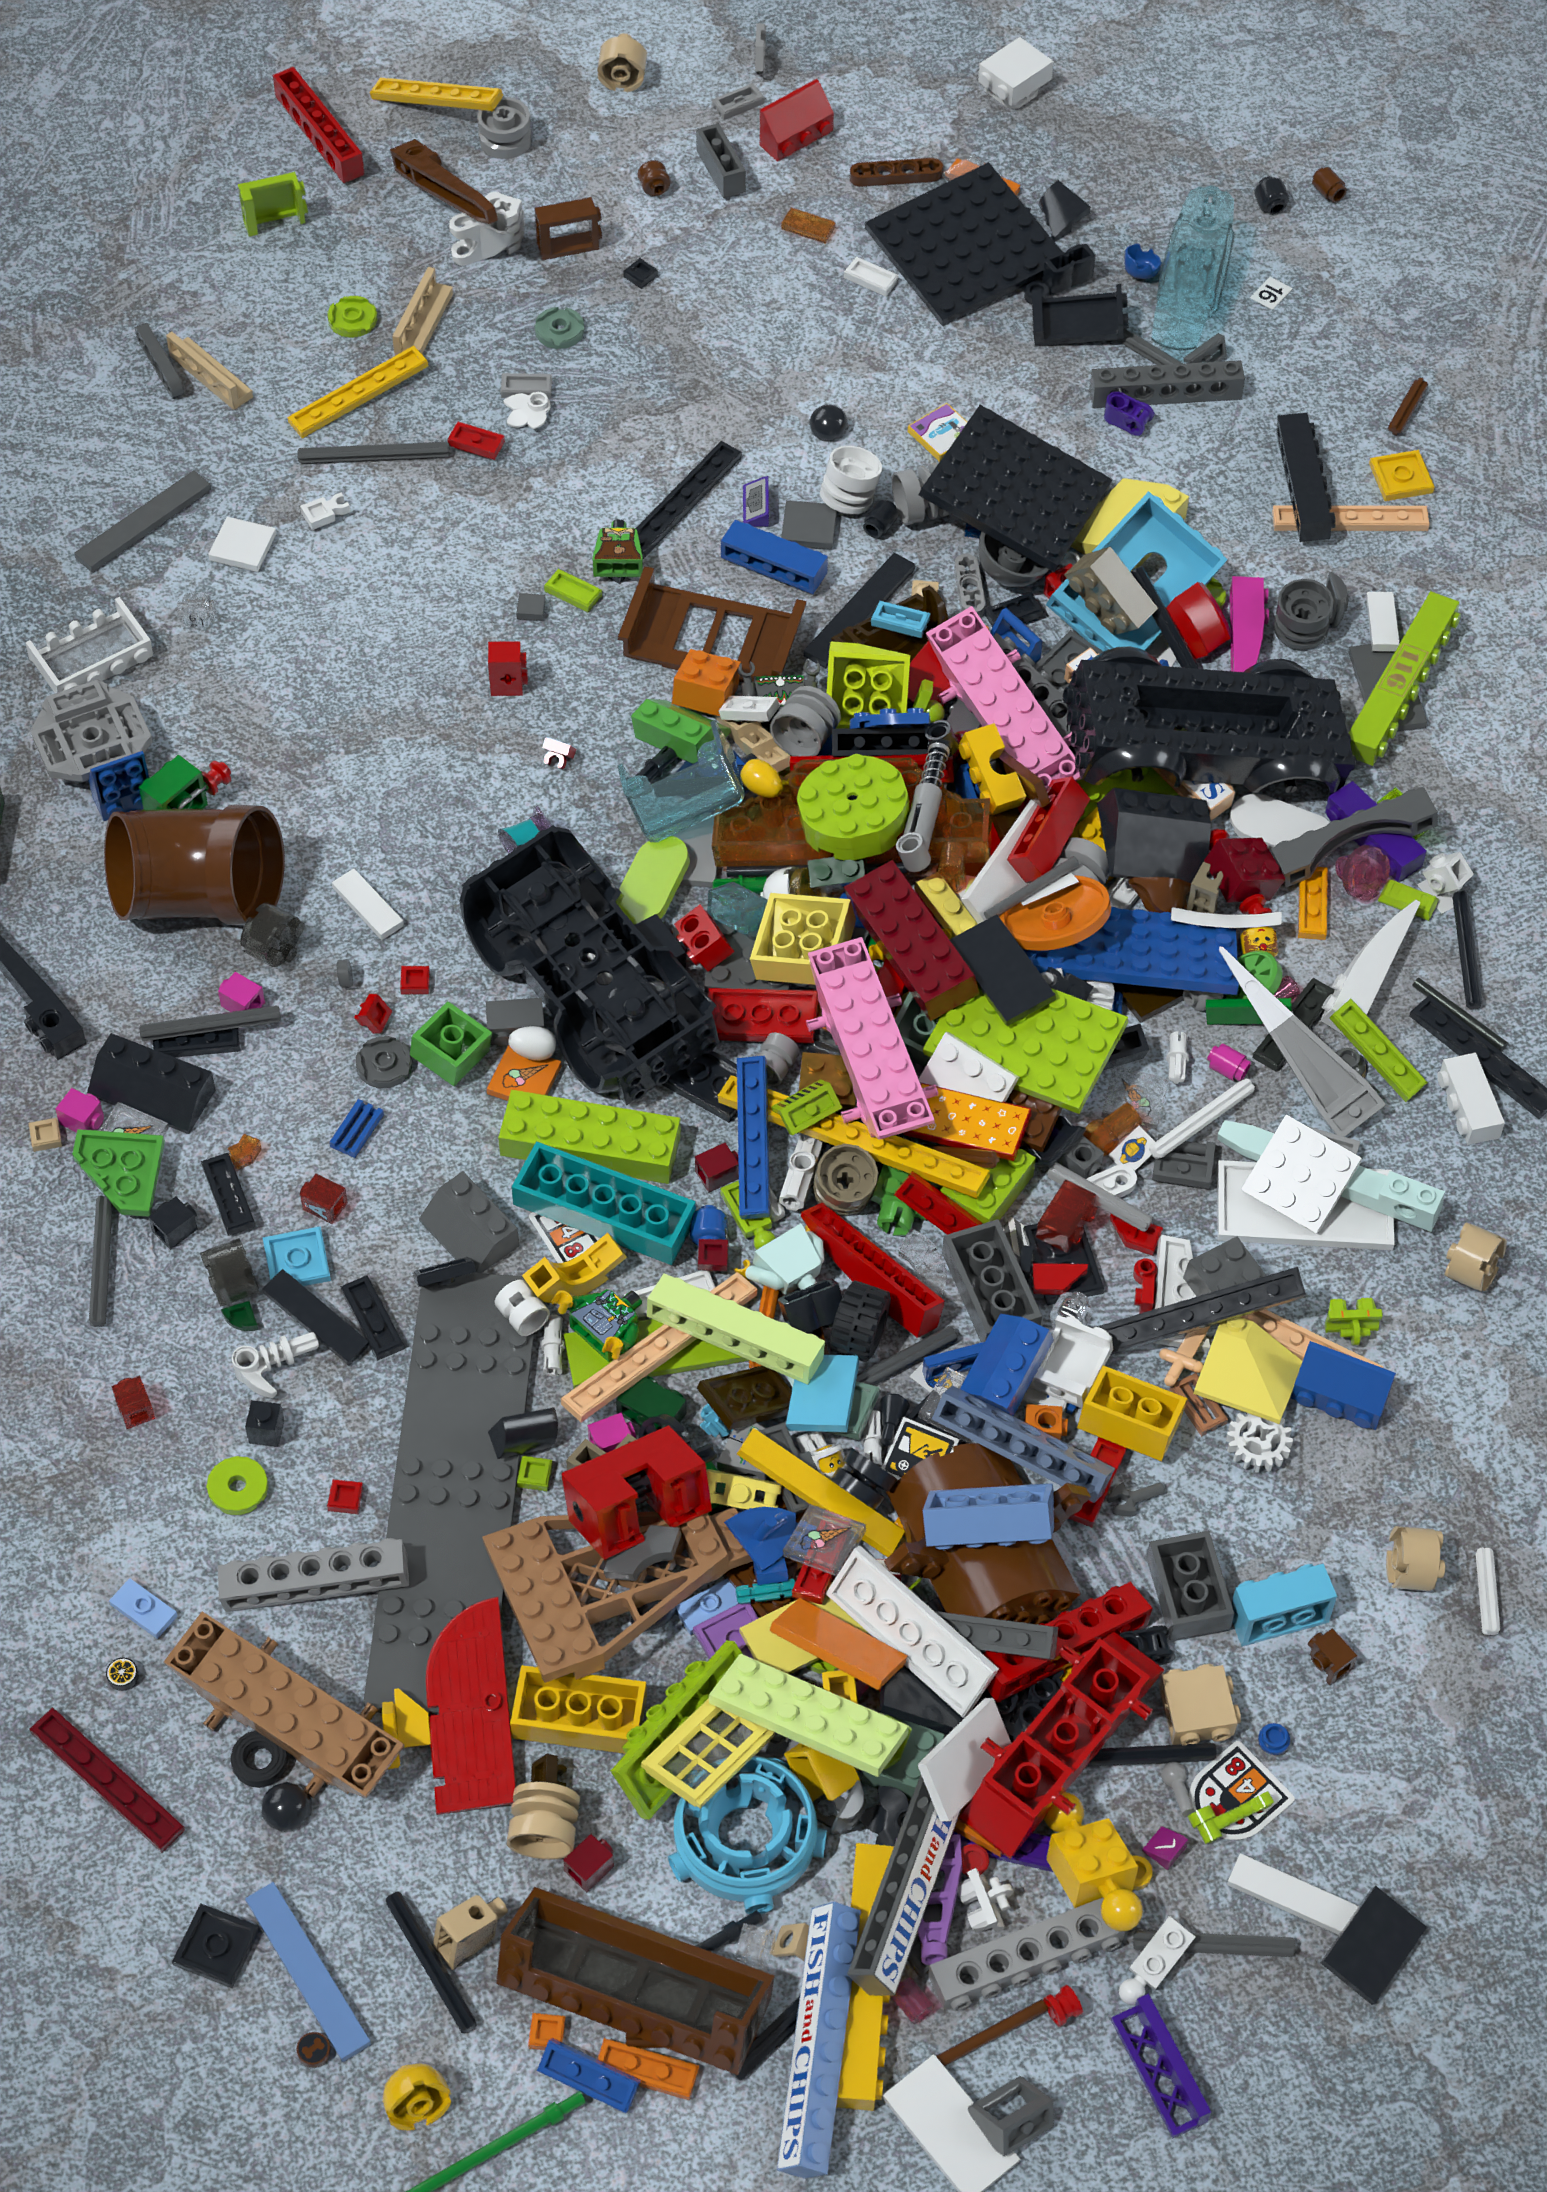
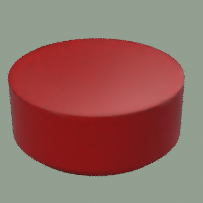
[961,1844,990,1876]

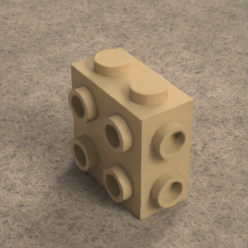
[1159,1664,1241,1746]

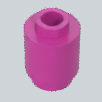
[1207,1043,1252,1081]

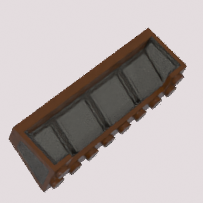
[496,1887,775,2075]

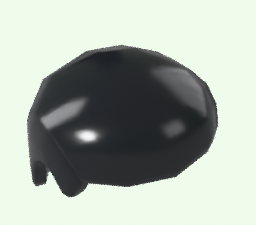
[809,404,849,441]
[261,1782,312,1831]

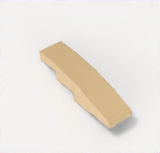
[714,715,790,773]

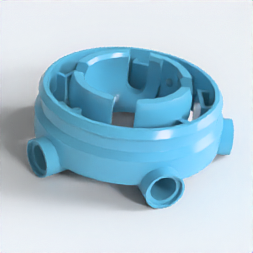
[668,1756,827,1914]

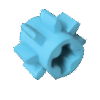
[700,1404,733,1437]

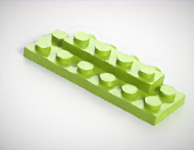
[610,1640,742,1820]

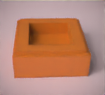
[528,2013,566,2050]

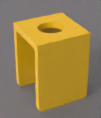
[784,1743,860,1802]

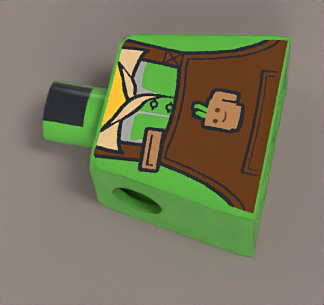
[593,519,643,577]

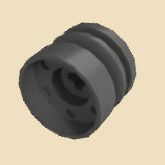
[1274,578,1334,650]

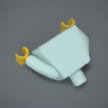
[734,1224,824,1295]

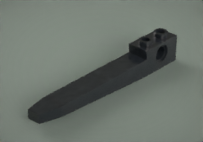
[0,935,87,1060]

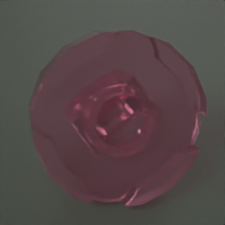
[1335,845,1390,900]

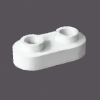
[1082,1165,1137,1206]

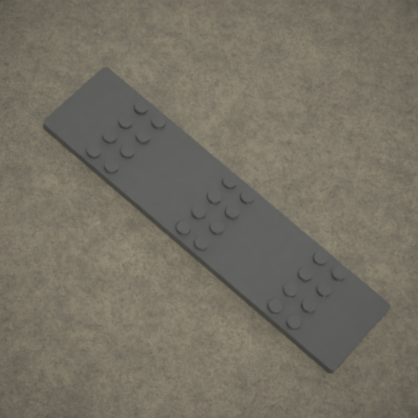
[363,1273,537,1716]

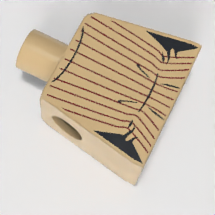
[433,1895,508,1971]

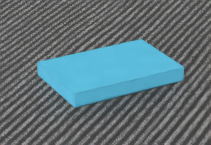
[786,1355,859,1432]

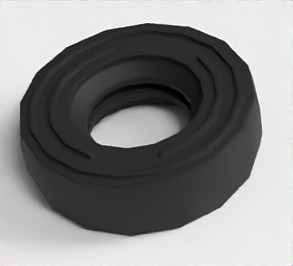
[230,1731,288,1788]

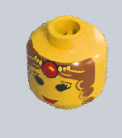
[1240,926,1278,957]

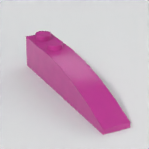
[1229,576,1269,672]

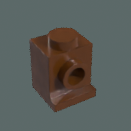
[1307,1628,1358,1685]

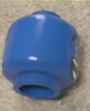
[690,1205,728,1247]

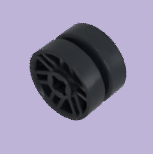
[830,1448,897,1511]

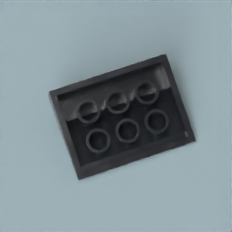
[1097,788,1211,883]

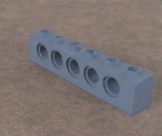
[932,1386,1115,1503]

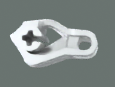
[449,192,525,266]

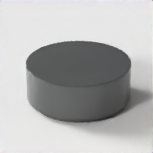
[337,959,353,988]

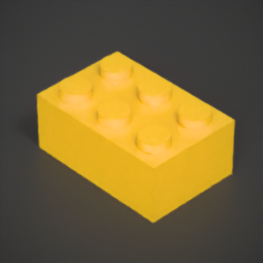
[1077,1365,1187,1462]

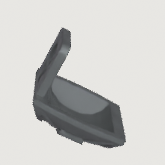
[1326,572,1349,628]
[813,1780,866,1835]

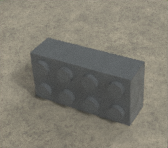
[942,1219,1042,1342]

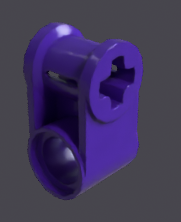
[1104,392,1155,436]

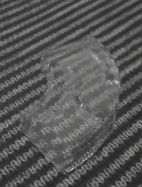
[899,1228,947,1299]

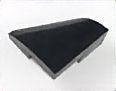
[1039,180,1091,242]

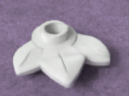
[504,392,551,429]

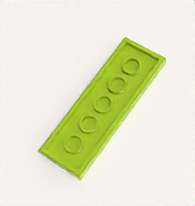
[564,1319,749,1388]

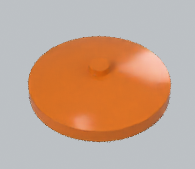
[999,875,1111,951]

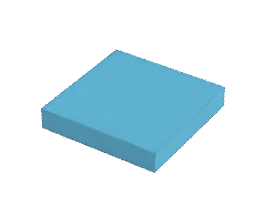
[263,1226,331,1286]

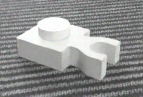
[300,492,350,530]

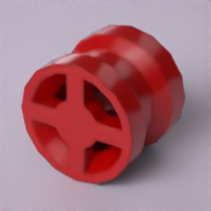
[1043,1985,1083,2027]

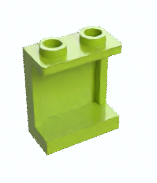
[238,172,308,237]

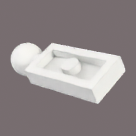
[1119,1916,1195,2005]

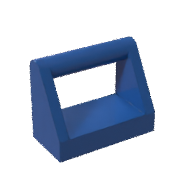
[990,608,1043,664]

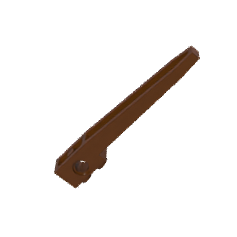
[390,139,498,224]

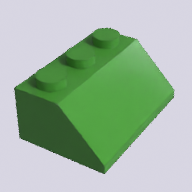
[631,699,731,764]

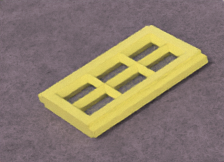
[641,1698,775,1808]

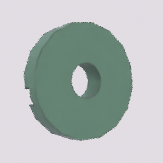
[535,307,584,349]

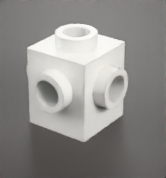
[1422,852,1474,895]

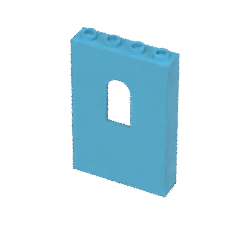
[1046,491,1228,651]

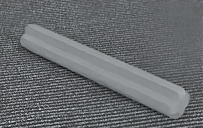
[1048,1163,1152,1231]

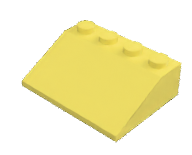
[1071,478,1189,572]

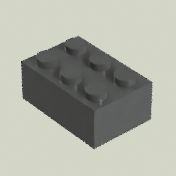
[1146,1530,1234,1641]

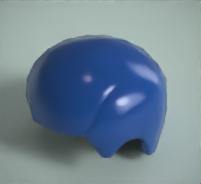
[1124,243,1162,279]

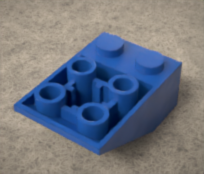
[89,751,149,822]

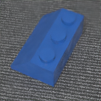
[960,1314,1054,1416]
[1291,1341,1396,1430]

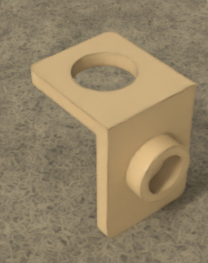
[772,1923,809,1962]

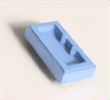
[109,1578,178,1639]
[675,1579,738,1635]

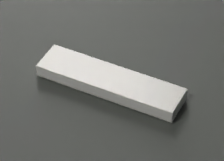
[1227,1853,1359,1935]

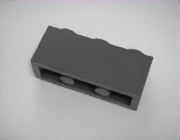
[696,123,746,198]

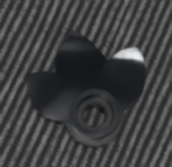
[860,1786,909,1846]

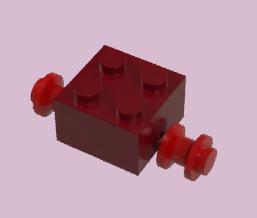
[1204,829,1286,915]

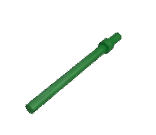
[405,2091,586,2192]

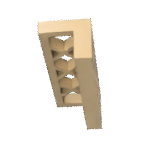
[392,267,453,356]
[166,332,253,410]

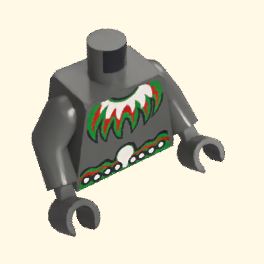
[738,660,821,727]

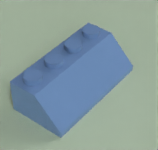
[923,1483,1054,1549]

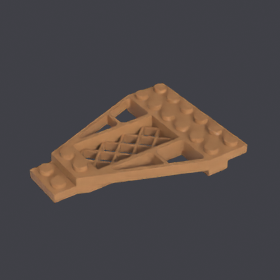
[482,1507,753,1683]

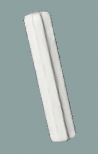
[1476,1548,1500,1635]

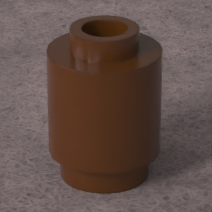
[1312,167,1347,203]

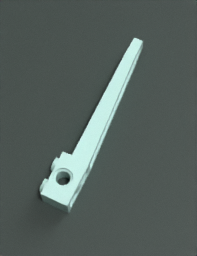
[1217,1120,1445,1232]

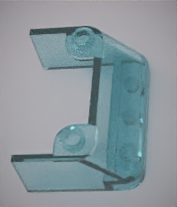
[617,720,745,842]

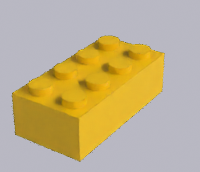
[510,1665,647,1754]

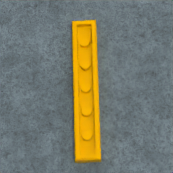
[369,77,504,111]
[287,345,429,439]
[736,1428,905,1557]

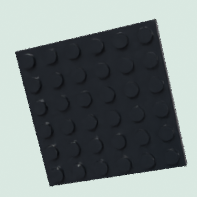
[865,162,1062,327]
[918,404,1113,572]

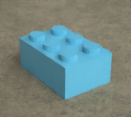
[1231,1563,1337,1647]

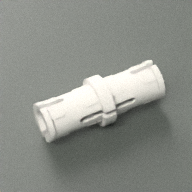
[541,1315,565,1376]

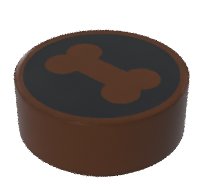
[296,2032,331,2068]

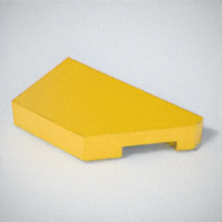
[394,1688,430,1748]
[382,1701,400,1769]

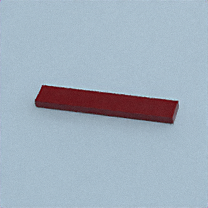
[29,1707,185,1853]

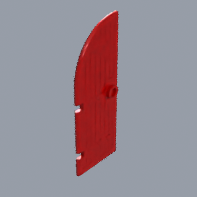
[426,1597,516,1815]

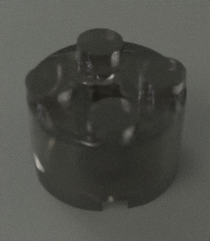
[240,903,305,967]
[200,1238,260,1307]

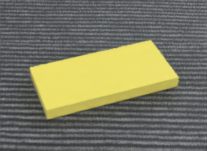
[739,1582,870,1675]

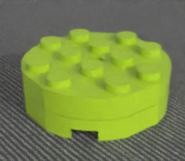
[797,754,910,860]

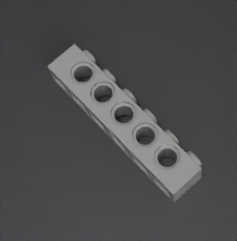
[218,1538,409,1612]
[928,1898,1125,2011]

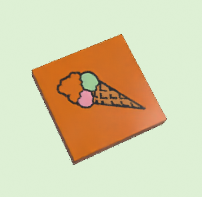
[487,1045,562,1101]

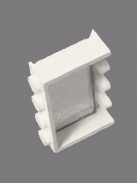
[26,597,153,693]

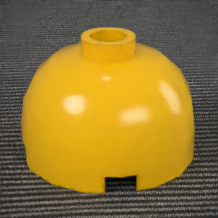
[382,2063,451,2131]

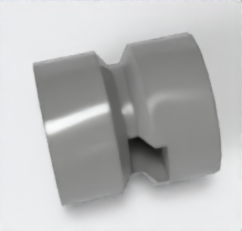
[755,1032,800,1087]

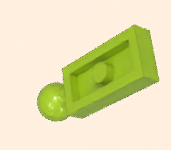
[720,1180,776,1250]

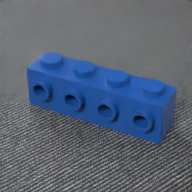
[721,520,828,594]

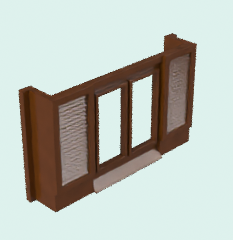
[618,566,807,682]

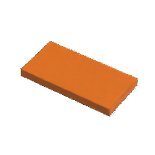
[769,1598,908,1690]

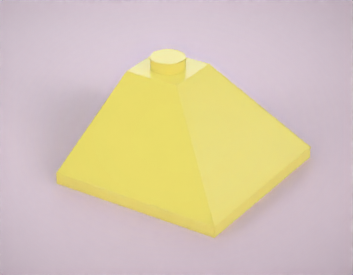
[1193,1317,1302,1424]

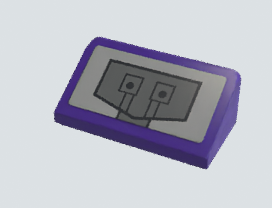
[743,476,769,527]

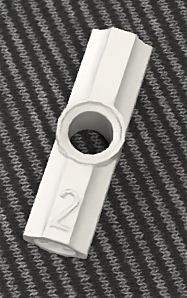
[779,1133,825,1211]

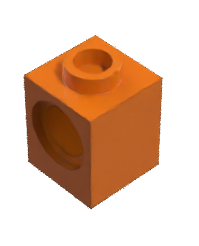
[1024,1404,1068,1440]

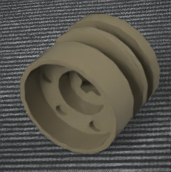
[813,1144,878,1217]

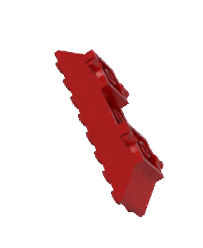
[959,1632,1164,1859]

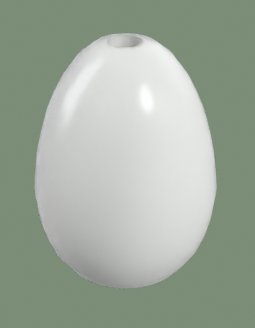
[508,1026,556,1061]

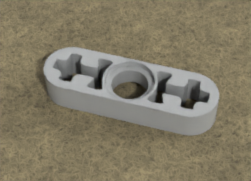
[954,554,985,618]

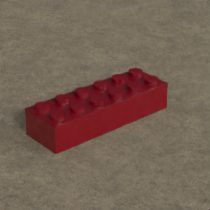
[844,860,980,1021]

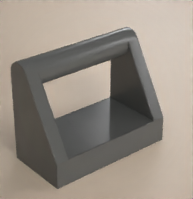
[968,2076,1054,2157]

